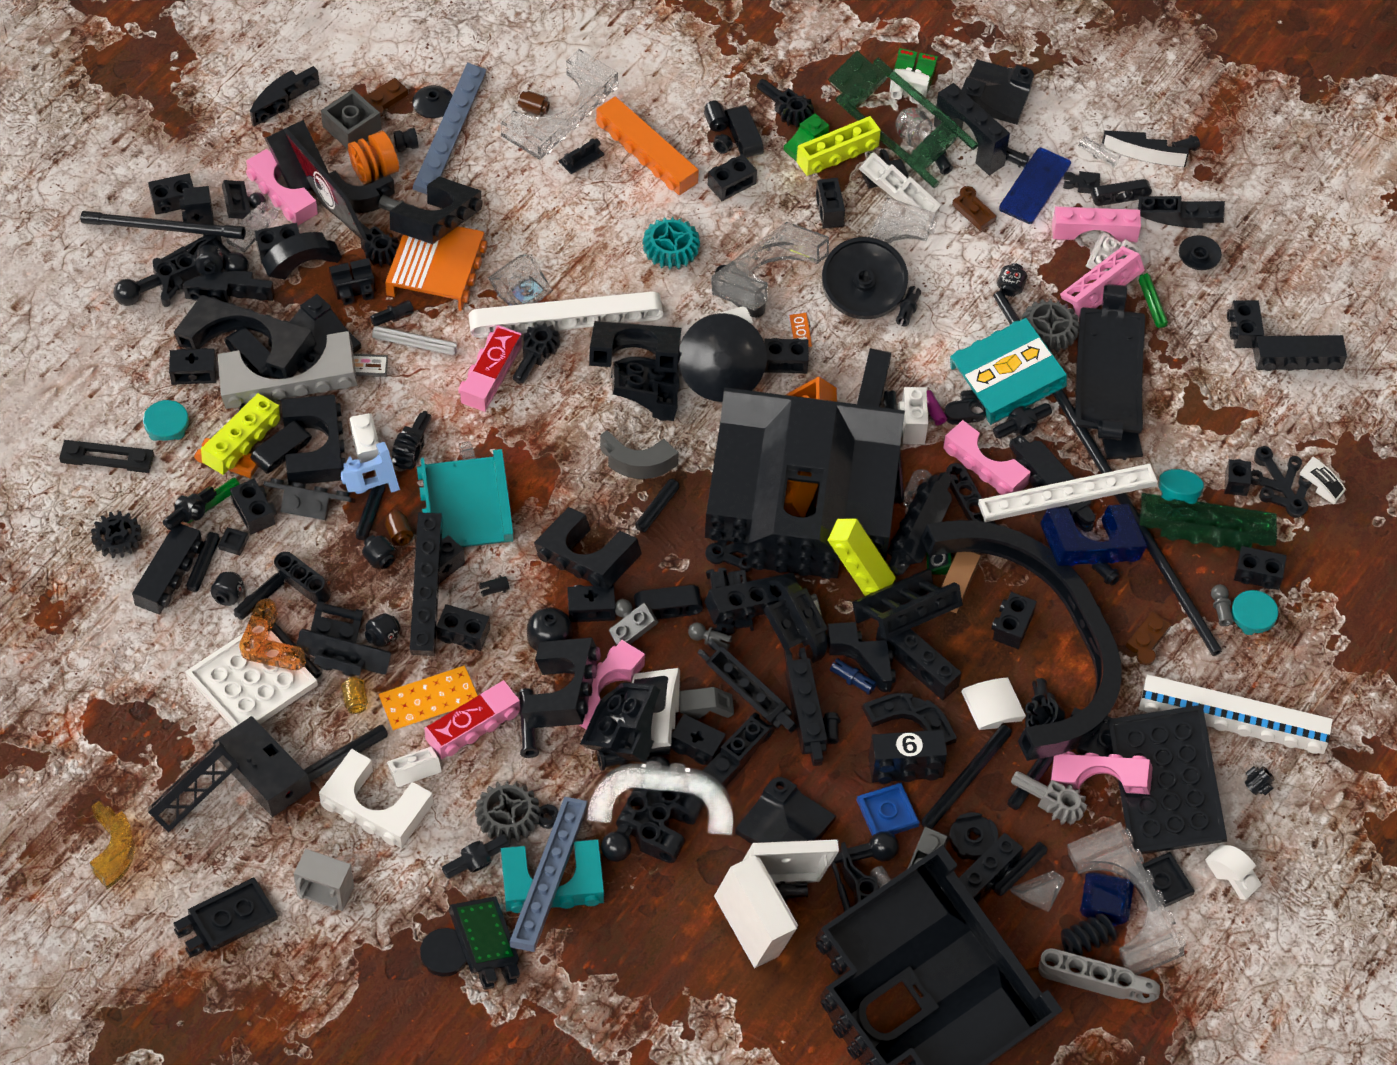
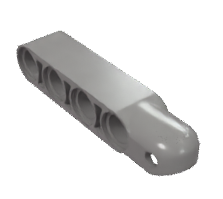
[1038,948,1160,1003]

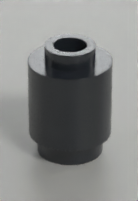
[704,100,729,132]

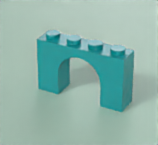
[501,840,604,913]

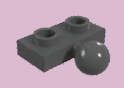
[609,599,659,645]

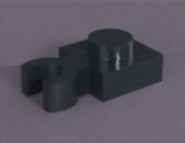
[1063,171,1100,194]

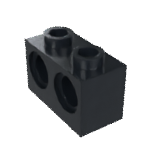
[707,154,757,201]
[148,173,193,215]
[815,178,845,229]
[254,223,300,264]
[1227,300,1264,348]
[764,338,809,374]
[230,478,277,535]
[1234,546,1287,590]
[991,592,1037,649]
[436,604,490,651]

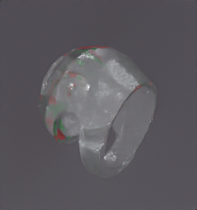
[895,108,932,148]

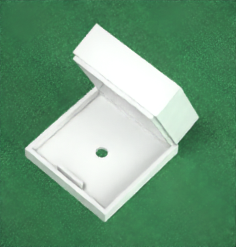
[714,840,839,968]

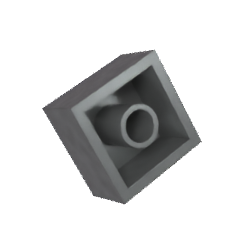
[321,89,382,149]

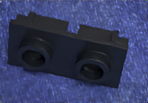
[558,138,605,174]

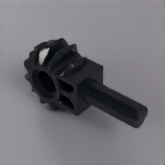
[757,79,814,128]
[346,221,399,268]
[513,322,560,384]
[391,411,432,470]

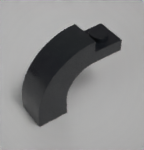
[327,170,395,213]
[261,232,342,280]

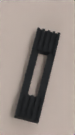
[59,440,154,473]

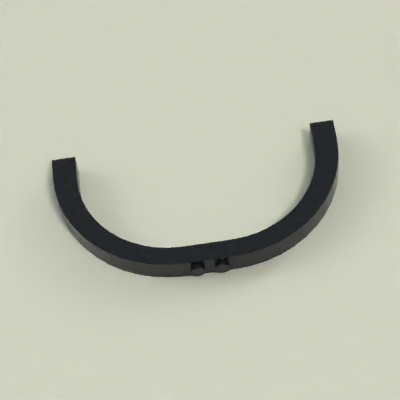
[921,520,1122,761]

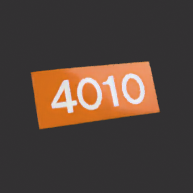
[789,313,812,347]

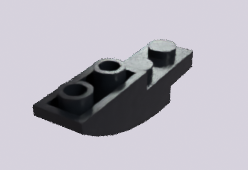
[250,66,320,126]
[1138,196,1225,228]
[183,271,274,303]
[690,716,769,801]

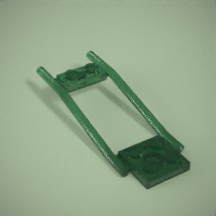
[828,51,978,188]

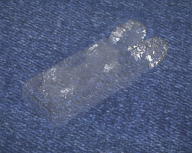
[226,202,279,253]

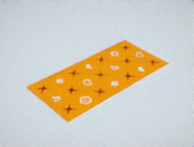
[378,665,478,730]

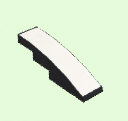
[1101,130,1189,167]

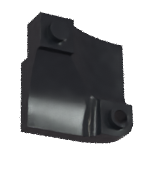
[962,59,1034,125]
[268,294,361,374]
[611,357,679,421]
[580,683,660,763]
[735,777,836,844]

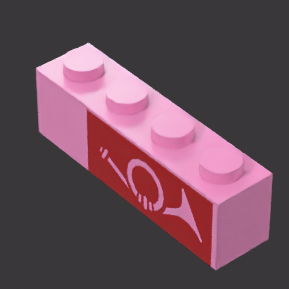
[458,325,522,412]
[424,680,520,760]

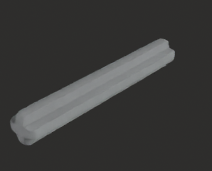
[372,326,457,355]

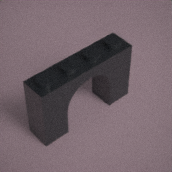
[934,83,1010,176]
[390,176,483,245]
[589,321,682,373]
[281,395,346,486]
[534,507,642,590]
[522,637,601,729]

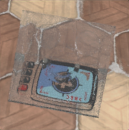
[488,254,553,306]

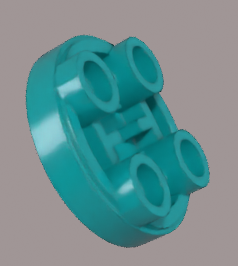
[143,400,189,441]
[1158,469,1204,504]
[1231,590,1278,635]

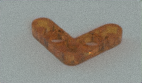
[239,599,306,670]

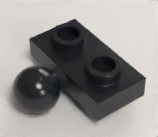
[222,180,265,219]

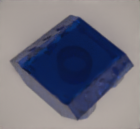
[1080,872,1134,926]

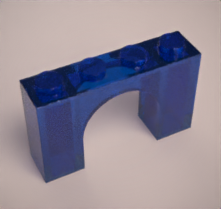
[1040,504,1147,566]

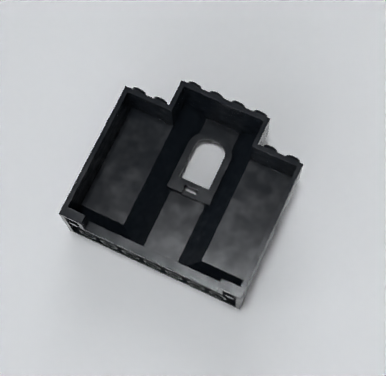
[705,387,905,579]
[815,845,1063,1065]

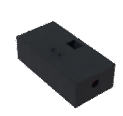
[213,716,312,818]

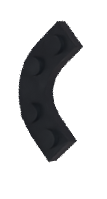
[862,693,957,746]

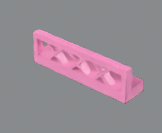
[1060,246,1145,317]

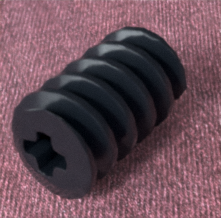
[1061,913,1117,956]

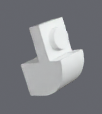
[1205,845,1262,900]

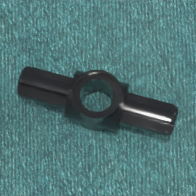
[993,403,1052,439]
[163,486,217,530]
[442,835,510,879]

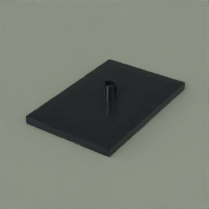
[1108,705,1227,856]

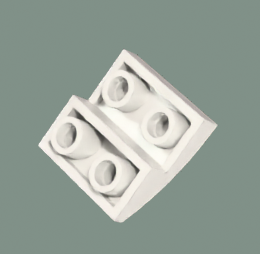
[1086,232,1143,272]
[961,677,1026,730]

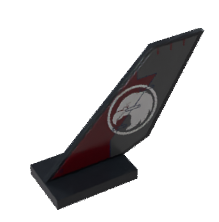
[264,120,366,239]

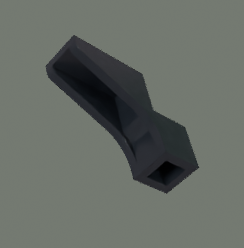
[827,622,896,693]

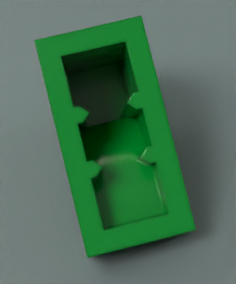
[783,114,829,161]

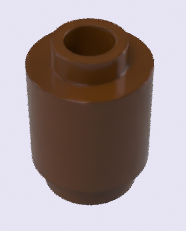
[518,91,550,116]
[385,511,414,546]

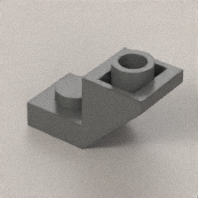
[679,687,734,720]

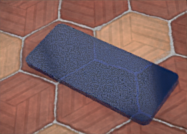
[999,147,1071,224]

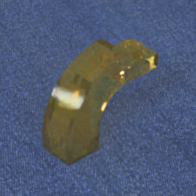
[89,801,135,890]

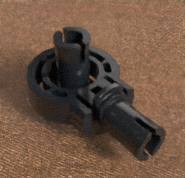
[1025,678,1065,727]

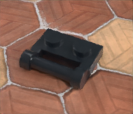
[310,600,363,643]

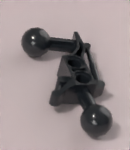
[113,235,249,307]
[831,831,899,912]

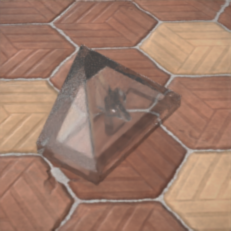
[1010,871,1064,912]

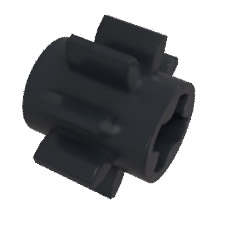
[1245,766,1275,795]

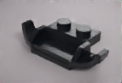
[764,577,828,663]

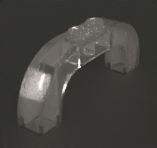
[587,761,734,835]

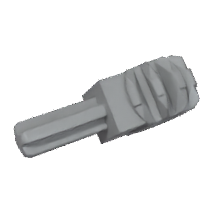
[1011,771,1087,825]

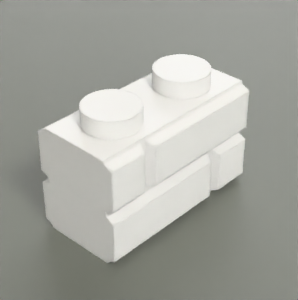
[350,413,379,463]

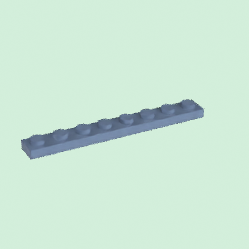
[413,62,487,195]
[510,797,588,952]

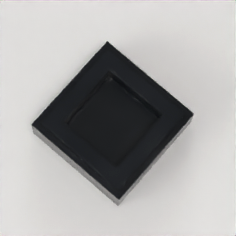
[218,527,249,556]

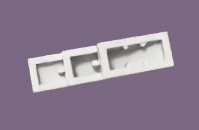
[858,152,941,221]

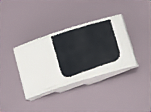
[632,668,680,748]

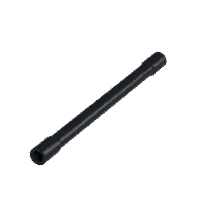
[80,211,246,240]

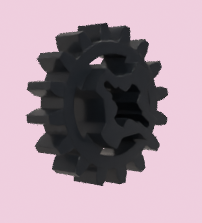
[91,511,142,559]

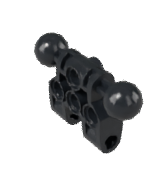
[601,755,705,863]

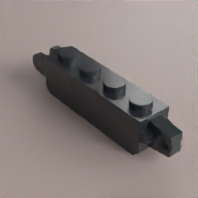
[1009,435,1096,532]
[887,472,952,576]
[697,638,798,734]
[784,648,827,766]

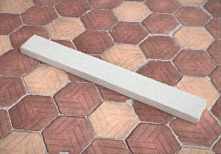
[978,464,1158,522]

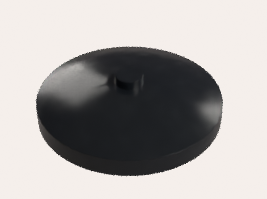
[821,237,908,320]
[678,313,767,402]

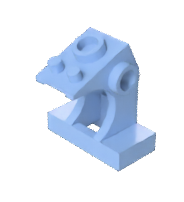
[341,442,400,494]

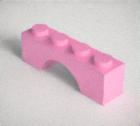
[246,149,318,225]
[1052,207,1141,242]
[943,420,1031,495]
[579,640,645,729]
[1051,752,1153,795]

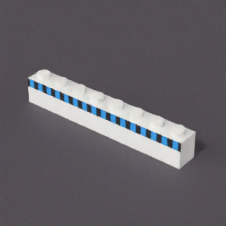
[1139,674,1333,754]

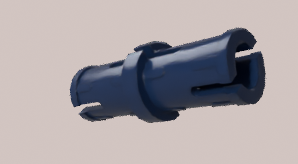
[830,658,877,695]

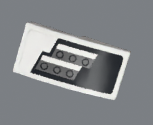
[1299,457,1346,504]

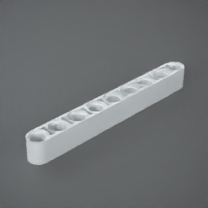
[468,292,663,338]

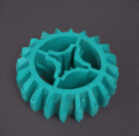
[642,216,700,270]

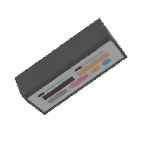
[354,354,388,377]

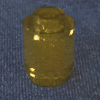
[341,677,368,714]

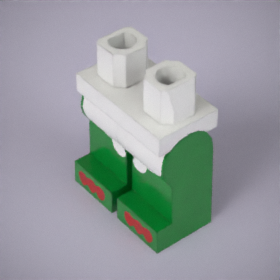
[890,48,938,104]

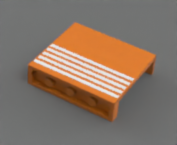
[385,226,488,311]

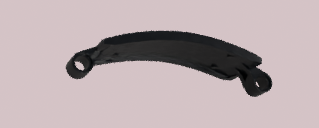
[1075,284,1145,441]

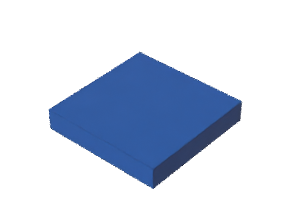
[856,783,919,836]

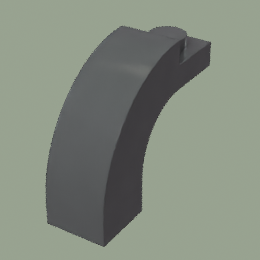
[600,430,679,479]

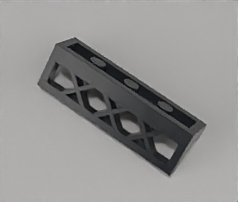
[148,741,240,833]

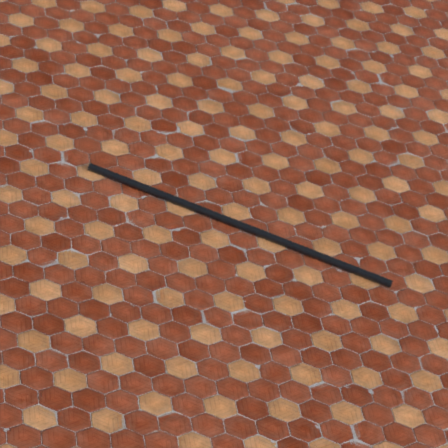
[993,291,1222,656]

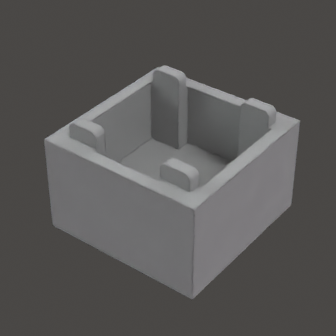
[293,849,354,911]

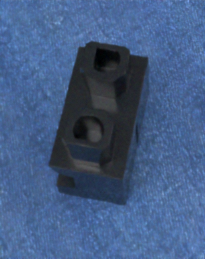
[329,258,376,305]

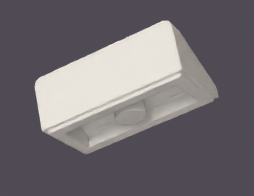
[387,747,441,787]

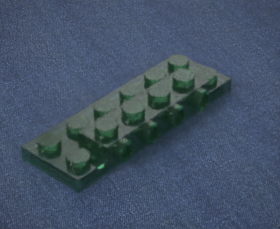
[1139,493,1277,551]

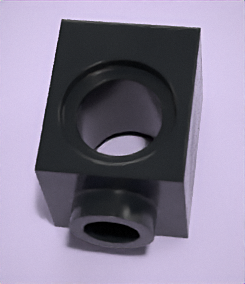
[1224,459,1251,496]

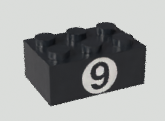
[868,730,947,784]

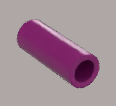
[927,390,947,426]

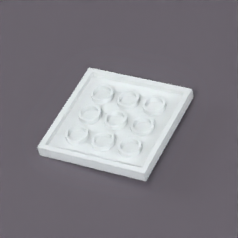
[185,621,318,728]

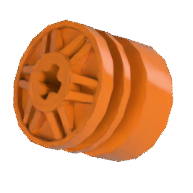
[348,131,399,185]

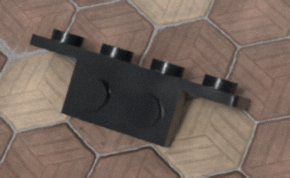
[263,478,355,521]
[295,629,391,677]

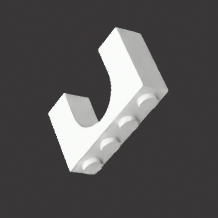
[319,749,433,848]

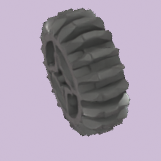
[1021,298,1080,353]
[475,780,540,842]

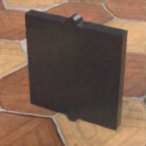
[1102,432,1143,460]

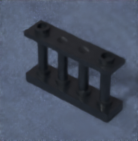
[852,569,963,639]

